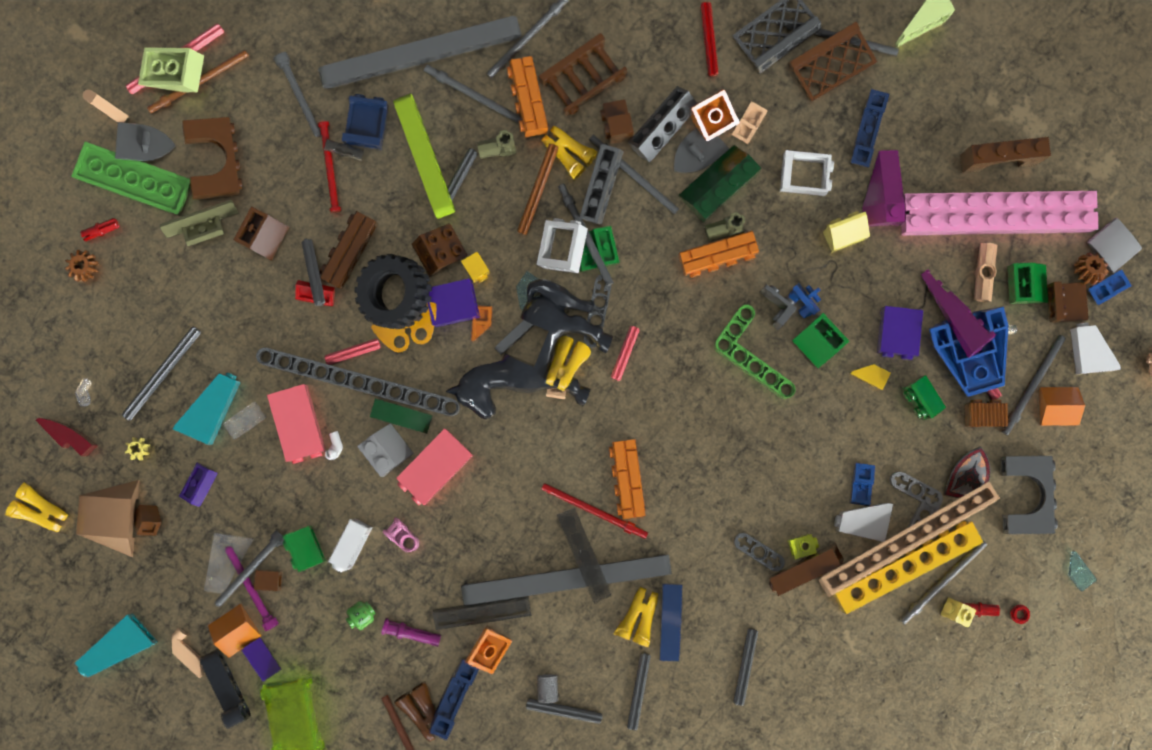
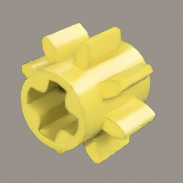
[125,437,150,460]

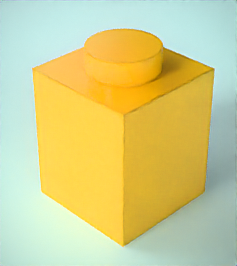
[461,251,490,283]

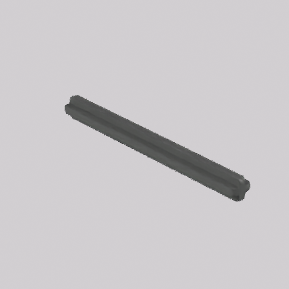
[122,326,201,420]

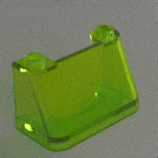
[260,674,326,750]

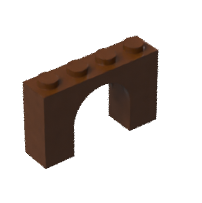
[182,117,243,200]
[960,137,1051,174]

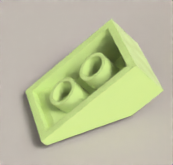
[895,0,955,47]
[138,47,204,93]

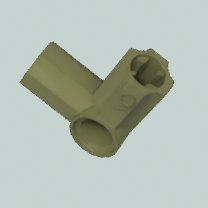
[477,130,517,159]
[704,212,746,242]

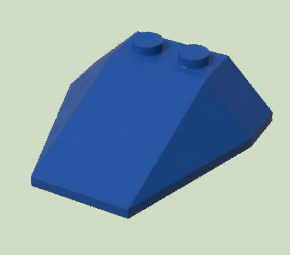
[929,306,1009,397]

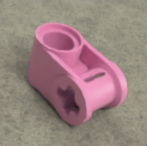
[382,517,419,552]

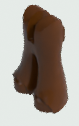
[394,682,436,742]

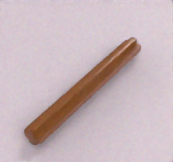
[517,144,559,235]

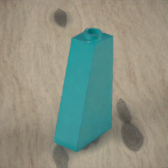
[173,372,241,445]
[75,613,158,678]

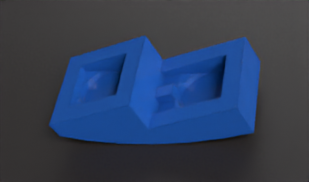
[1088,270,1132,305]
[850,463,875,506]

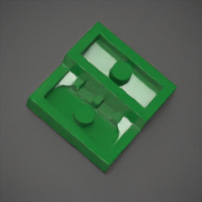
[571,226,620,272]

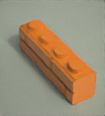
[506,56,548,137]
[678,231,759,278]
[609,439,646,519]

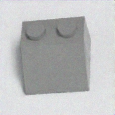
[357,423,414,477]

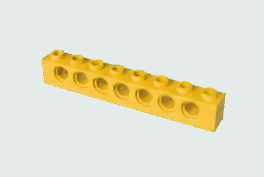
[834,520,984,614]

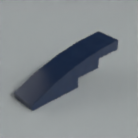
[660,584,683,661]

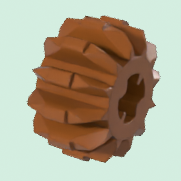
[65,250,99,282]
[1074,252,1109,285]

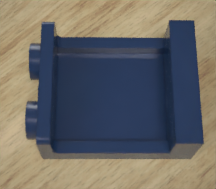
[342,94,389,150]

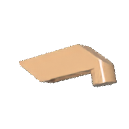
[83,90,129,123]
[172,627,203,678]

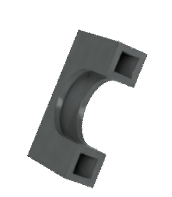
[1001,456,1058,534]

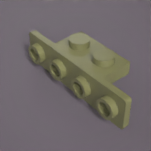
[160,200,238,246]

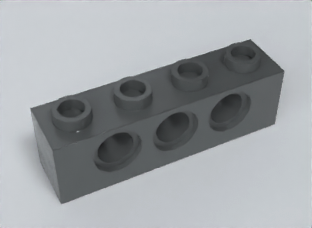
[628,86,698,162]
[579,144,623,225]

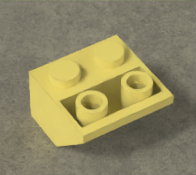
[823,211,870,253]

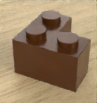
[600,99,634,145]

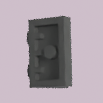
[760,284,797,330]

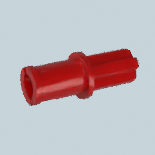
[80,218,120,242]
[961,602,1000,617]

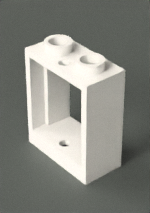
[780,150,834,196]
[537,218,588,273]
[329,519,373,572]

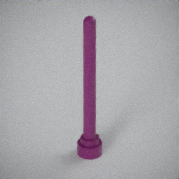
[225,546,279,632]

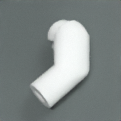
[325,431,343,460]

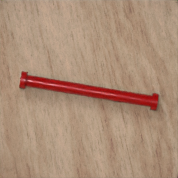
[318,121,341,213]

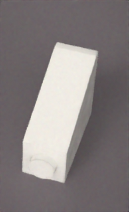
[1070,323,1121,374]
[834,503,893,542]

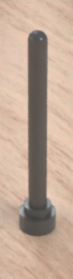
[273,52,321,137]
[215,530,284,607]

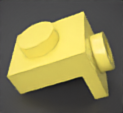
[940,597,976,627]

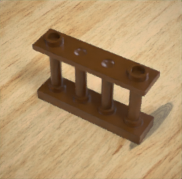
[539,33,627,117]

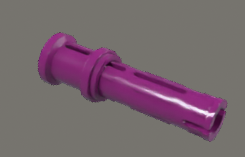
[381,618,441,647]

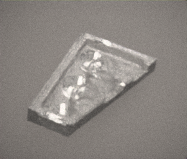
[204,533,253,594]

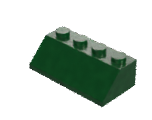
[678,145,762,223]

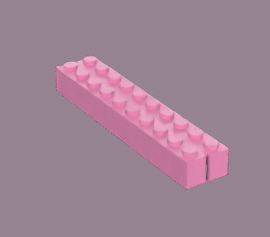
[901,191,1098,235]

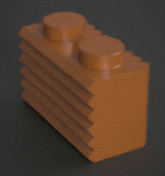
[965,399,1008,427]

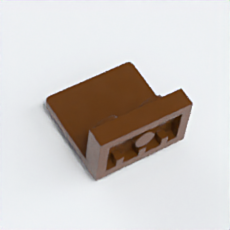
[411,223,468,277]
[1047,281,1089,323]

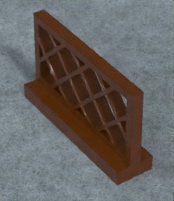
[788,22,878,102]

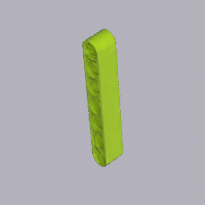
[393,93,456,219]

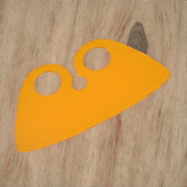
[371,302,436,353]

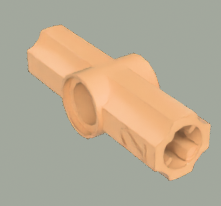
[974,243,998,302]

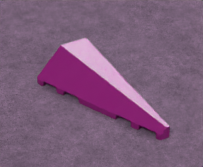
[921,269,996,358]

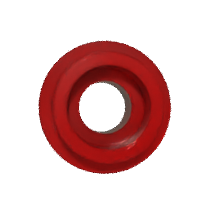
[1010,604,1030,624]

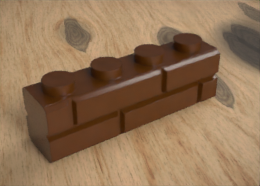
[319,211,378,290]

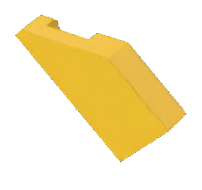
[850,364,891,390]

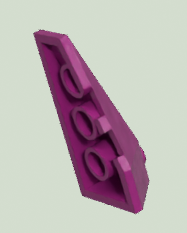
[862,150,905,226]

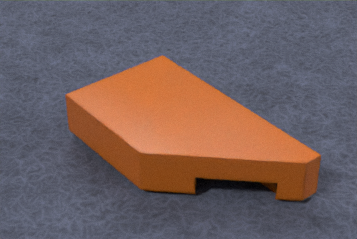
[471,306,492,341]

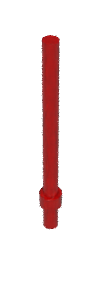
[541,483,649,539]

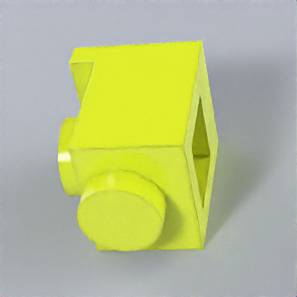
[787,534,819,560]

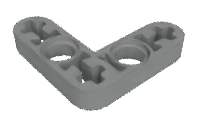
[889,472,943,528]

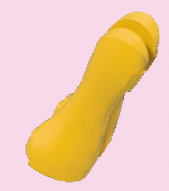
[541,126,598,180]
[546,336,591,391]
[5,482,68,532]
[614,587,659,647]

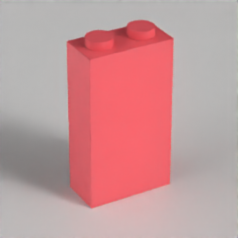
[267,384,326,464]
[396,428,474,505]

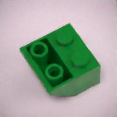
[1007,263,1048,304]
[792,313,849,369]
[902,375,947,420]
[283,525,326,572]

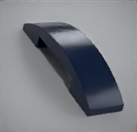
[850,89,890,168]
[429,659,479,741]

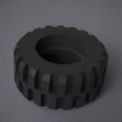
[354,254,432,329]

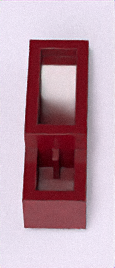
[36,418,98,456]

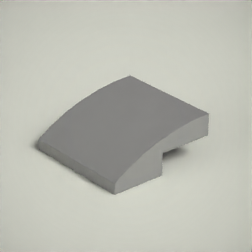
[1087,218,1142,273]

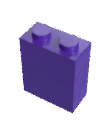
[428,278,480,327]
[877,306,923,360]

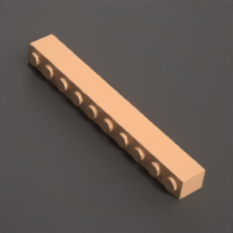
[819,482,1000,597]

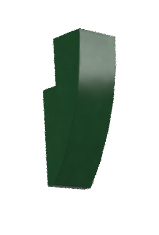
[370,398,433,434]

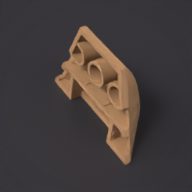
[76,480,140,557]

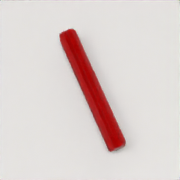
[701,2,718,76]

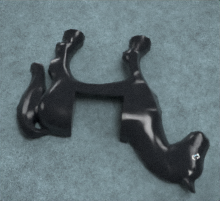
[446,279,613,420]

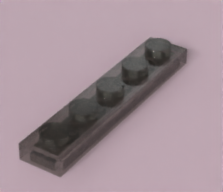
[557,507,612,603]
[433,596,532,630]

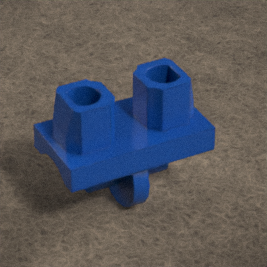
[787,283,821,318]

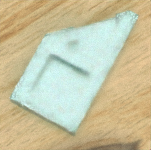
[516,271,538,311]
[1068,551,1097,591]

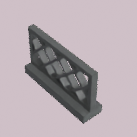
[733,0,821,73]

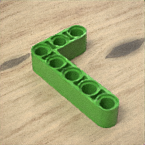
[714,305,796,399]

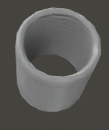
[537,674,558,703]

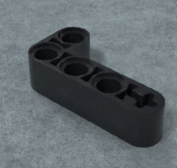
[200,649,251,729]

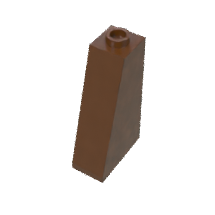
[769,542,844,596]

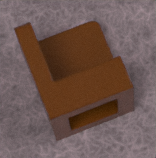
[134,505,161,536]
[254,570,283,591]

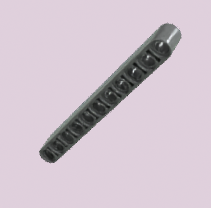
[318,16,522,89]
[256,348,460,417]
[461,554,672,605]

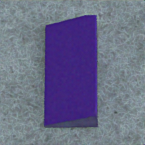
[179,462,218,507]
[242,637,281,682]

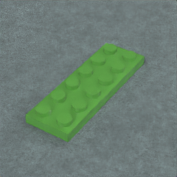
[71,142,191,216]

